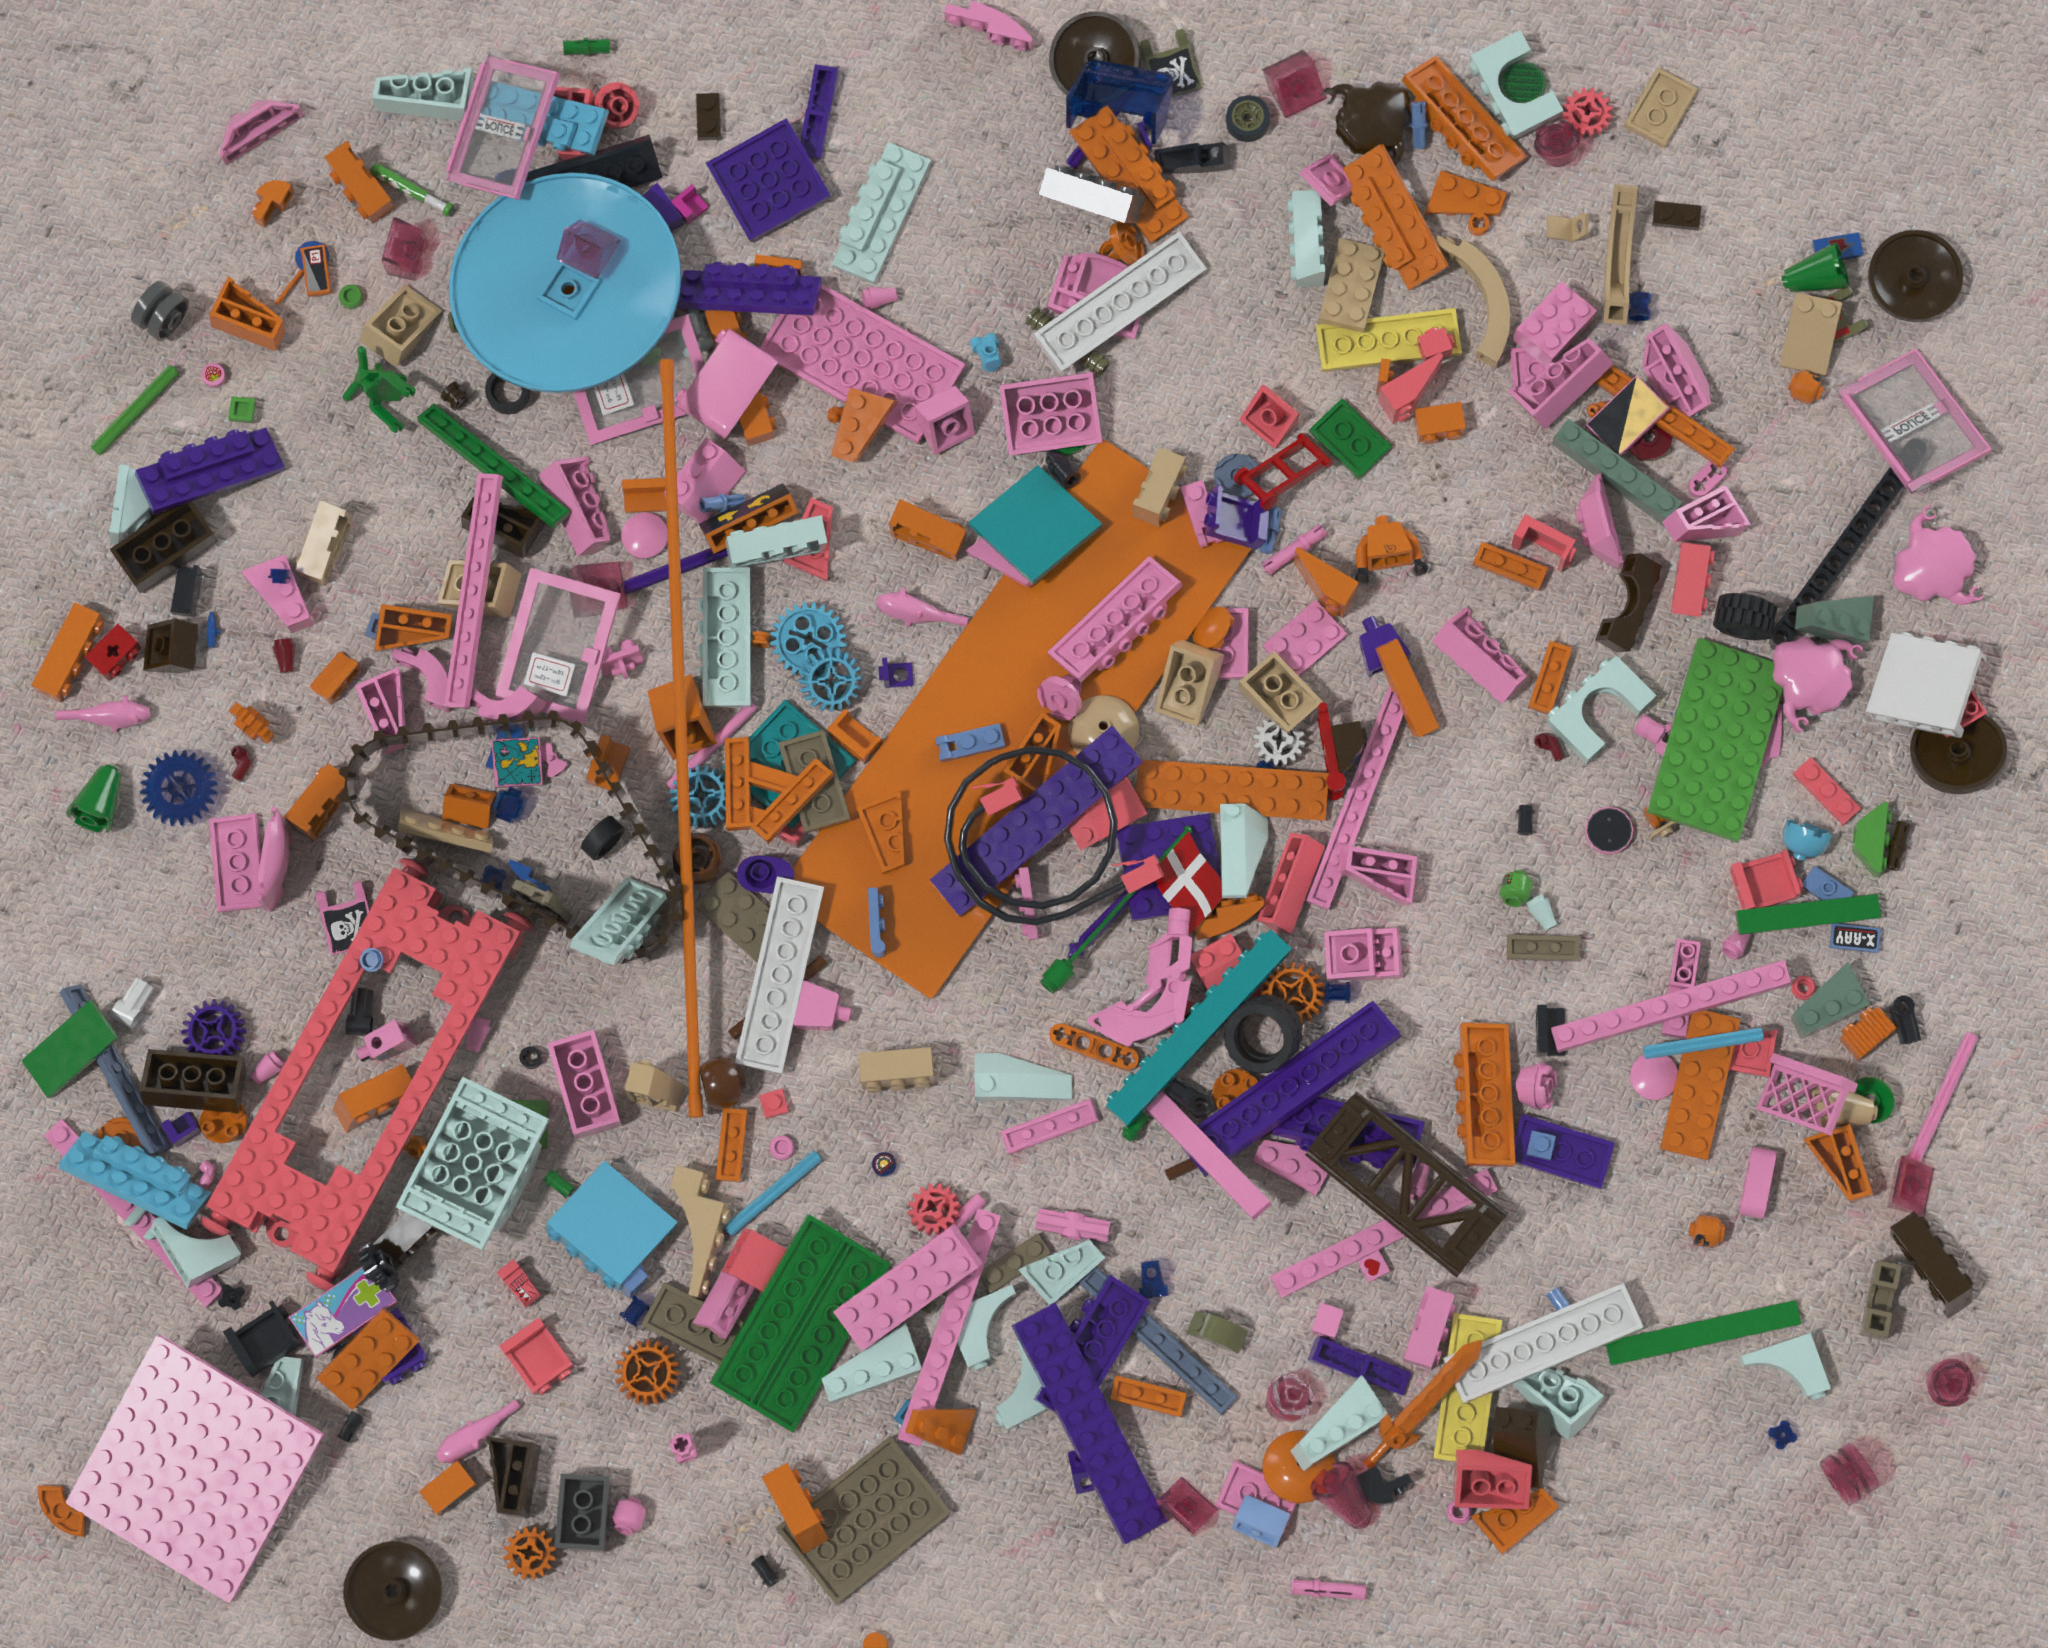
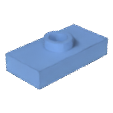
[1802,866,1854,901]

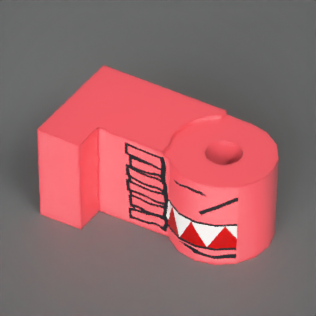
[496,1259,541,1308]

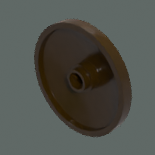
[1049,11,1141,105]
[1868,230,1963,322]
[1910,714,2007,794]
[343,1541,443,1641]

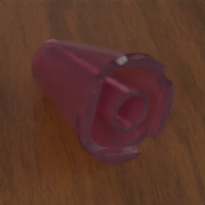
[1310,1461,1372,1529]

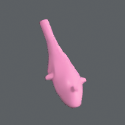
[876,587,968,627]
[55,695,150,732]
[436,1400,520,1464]

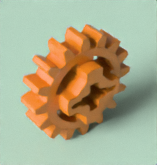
[229,703,275,744]
[503,1527,557,1580]

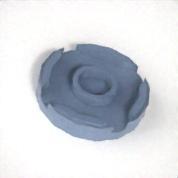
[1214,453,1261,499]

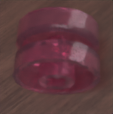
[1819,1442,1879,1506]

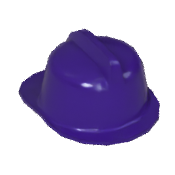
[737,855,795,894]

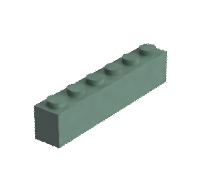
[1552,418,1682,527]

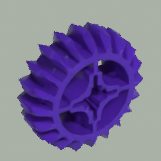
[181,999,247,1056]

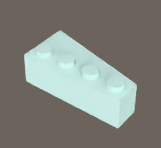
[372,68,474,121]
[725,515,827,569]

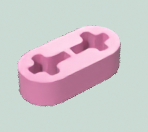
[1688,462,1727,499]

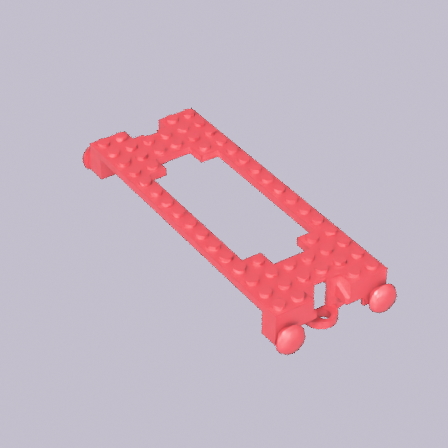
[200,858,534,1291]

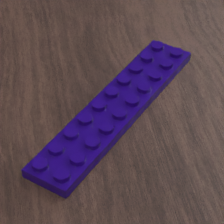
[930,725,1144,917]
[1182,1001,1402,1177]
[1011,1302,1167,1544]

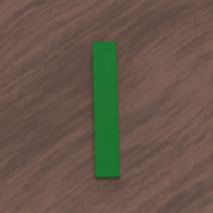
[1735,894,1881,935]

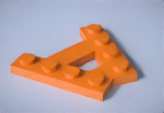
[725,737,834,844]

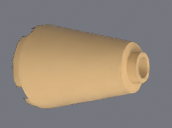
[1809,1085,1878,1128]

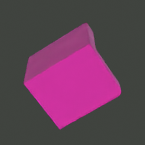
[671,184,708,225]

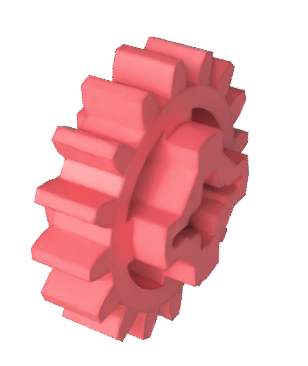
[1562,87,1613,138]
[908,1183,961,1236]

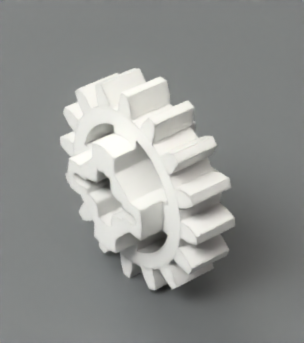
[1253,719,1305,767]

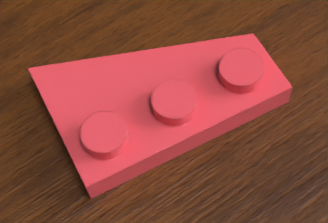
[783,498,832,581]
[1729,1030,1777,1078]

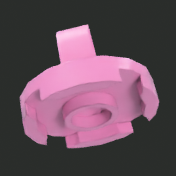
[1037,675,1082,721]

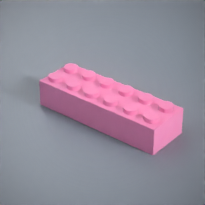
[833,1224,983,1351]

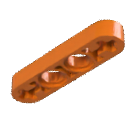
[1049,1023,1139,1072]

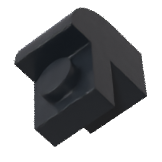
[1354,1466,1412,1506]

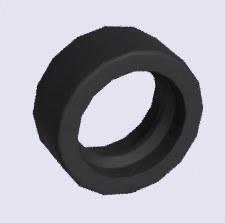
[485,373,531,415]
[581,815,625,861]

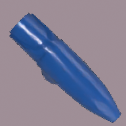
[207,612,221,648]

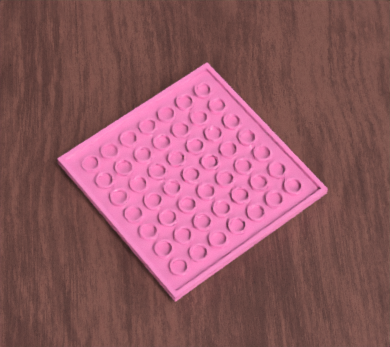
[65,1334,325,1604]

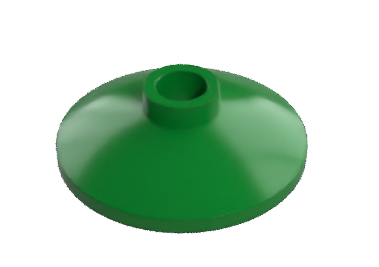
[1855,1077,1895,1124]

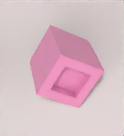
[1311,1303,1343,1341]

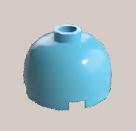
[1782,819,1833,861]

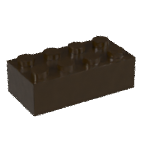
[110,502,218,593]
[139,1049,247,1113]

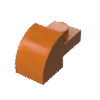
[252,180,294,228]

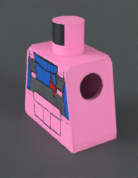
[356,1019,417,1062]

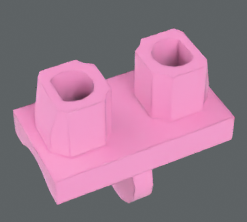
[601,639,644,680]

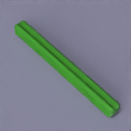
[91,365,179,455]

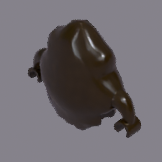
[1321,82,1412,167]

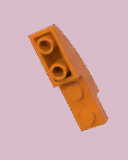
[1195,893,1265,940]

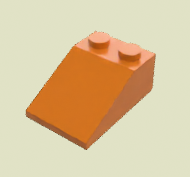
[1294,547,1359,618]

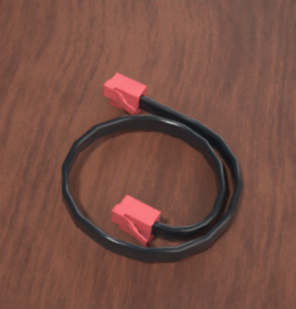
[944,746,1164,926]

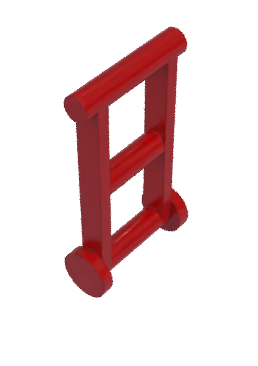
[1234,433,1333,511]
[1317,702,1346,801]

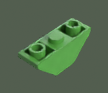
[1852,802,1892,877]

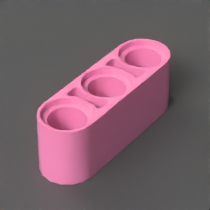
[1739,1146,1777,1219]

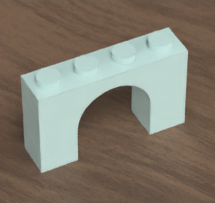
[1468,30,1564,141]
[1546,655,1657,765]

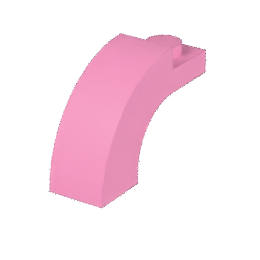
[391,648,450,713]
[470,685,547,722]

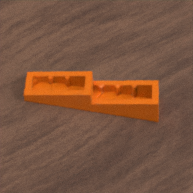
[1375,639,1440,738]

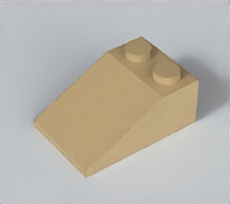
[359,284,442,367]
[1780,293,1842,376]
[437,559,522,618]
[1155,640,1224,726]
[1238,651,1323,734]

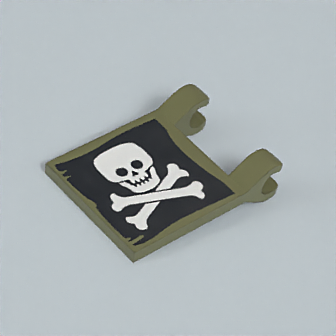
[1140,29,1202,102]

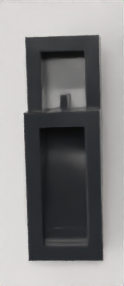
[1155,142,1230,174]

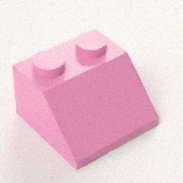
[915,386,975,455]

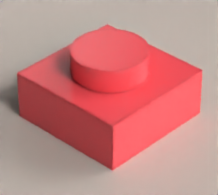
[759,1088,789,1119]

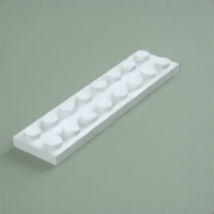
[1032,231,1207,374]
[735,877,824,1074]
[1443,1283,1644,1404]

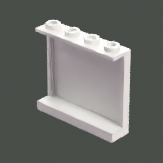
[1865,632,1987,738]

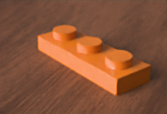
[1473,542,1548,591]
[1528,641,1572,715]
[716,1108,748,1183]
[1110,1375,1187,1418]

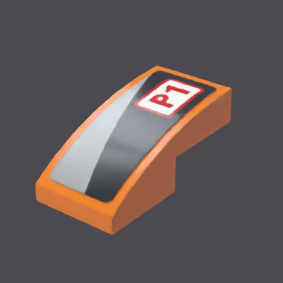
[301,245,331,297]

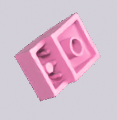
[1324,928,1403,980]

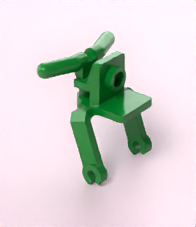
[342,346,416,433]

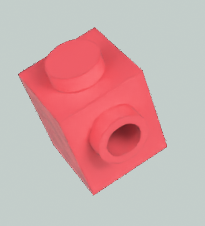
[1417,327,1455,361]

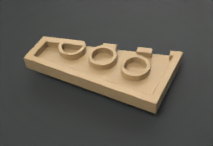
[397,807,493,853]

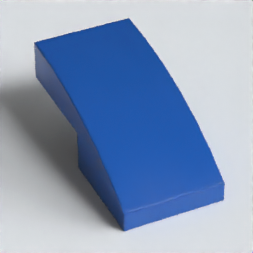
[508,859,552,892]

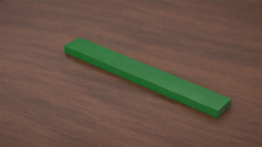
[417,404,570,529]
[1605,1300,1801,1366]

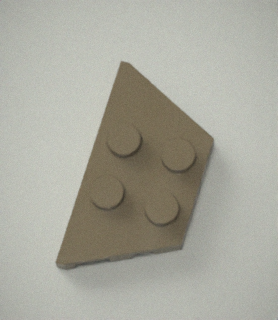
[512,879,573,924]

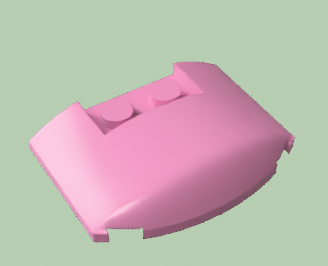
[1047,253,1142,340]
[257,807,293,912]

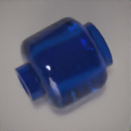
[492,786,527,823]

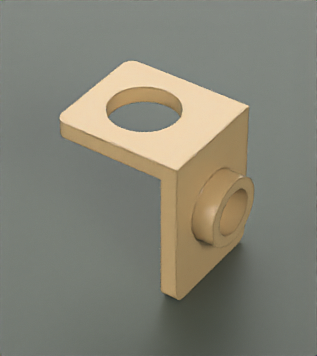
[1546,213,1589,242]
[1649,821,1678,841]

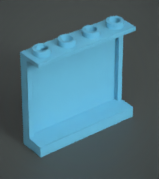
[546,1160,678,1292]

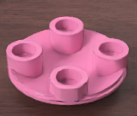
[621,513,668,559]
[1630,1054,1678,1101]

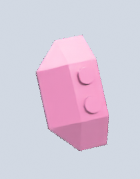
[220,99,304,165]
[1642,323,1711,417]
[1575,473,1624,569]

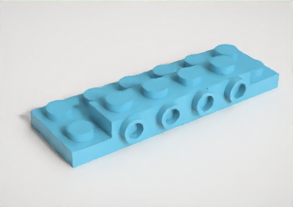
[478,82,609,155]
[59,1131,211,1230]

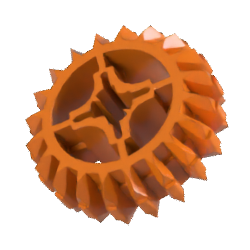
[1260,962,1325,1025]
[614,1339,681,1406]

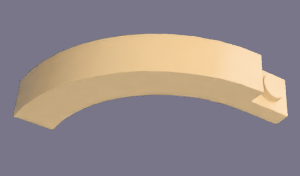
[1603,184,1638,325]
[1435,235,1510,369]

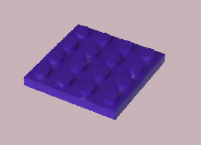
[706,118,832,243]
[1116,813,1222,922]

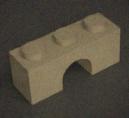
[1860,1260,1902,1340]

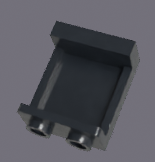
[223,1300,302,1377]

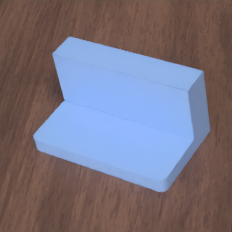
[1231,1495,1290,1548]

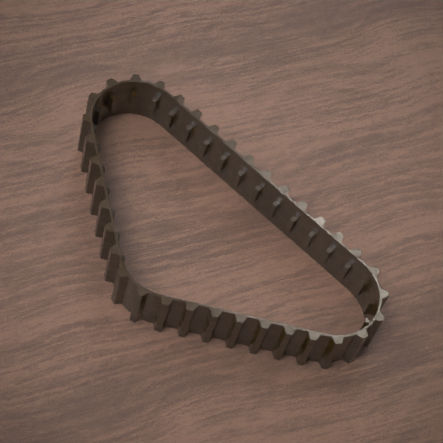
[339,710,682,964]

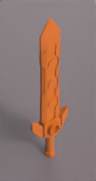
[1363,1340,1482,1469]

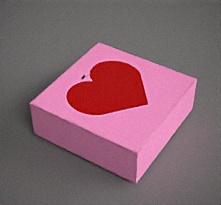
[1357,1250,1390,1283]

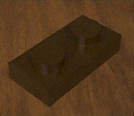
[696,93,721,141]
[1652,201,1701,231]

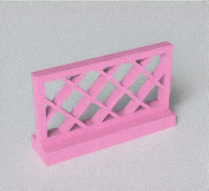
[1756,1053,1858,1136]

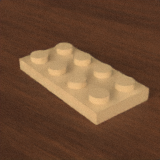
[1318,238,1384,333]

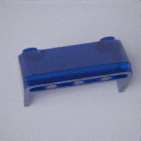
[1066,60,1173,144]

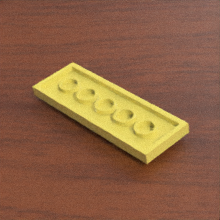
[1316,308,1462,372]
[1433,1313,1502,1462]

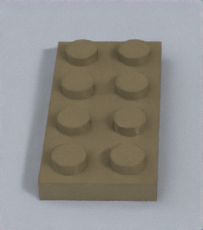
[778,730,851,834]
[695,871,770,963]
[641,1282,743,1366]

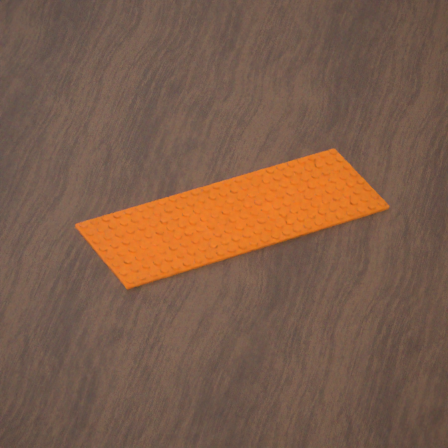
[792,439,1252,999]

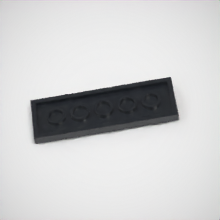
[525,134,663,188]

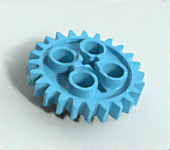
[770,601,847,678]

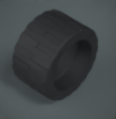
[1224,995,1303,1074]

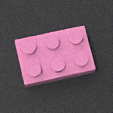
[1262,599,1347,677]

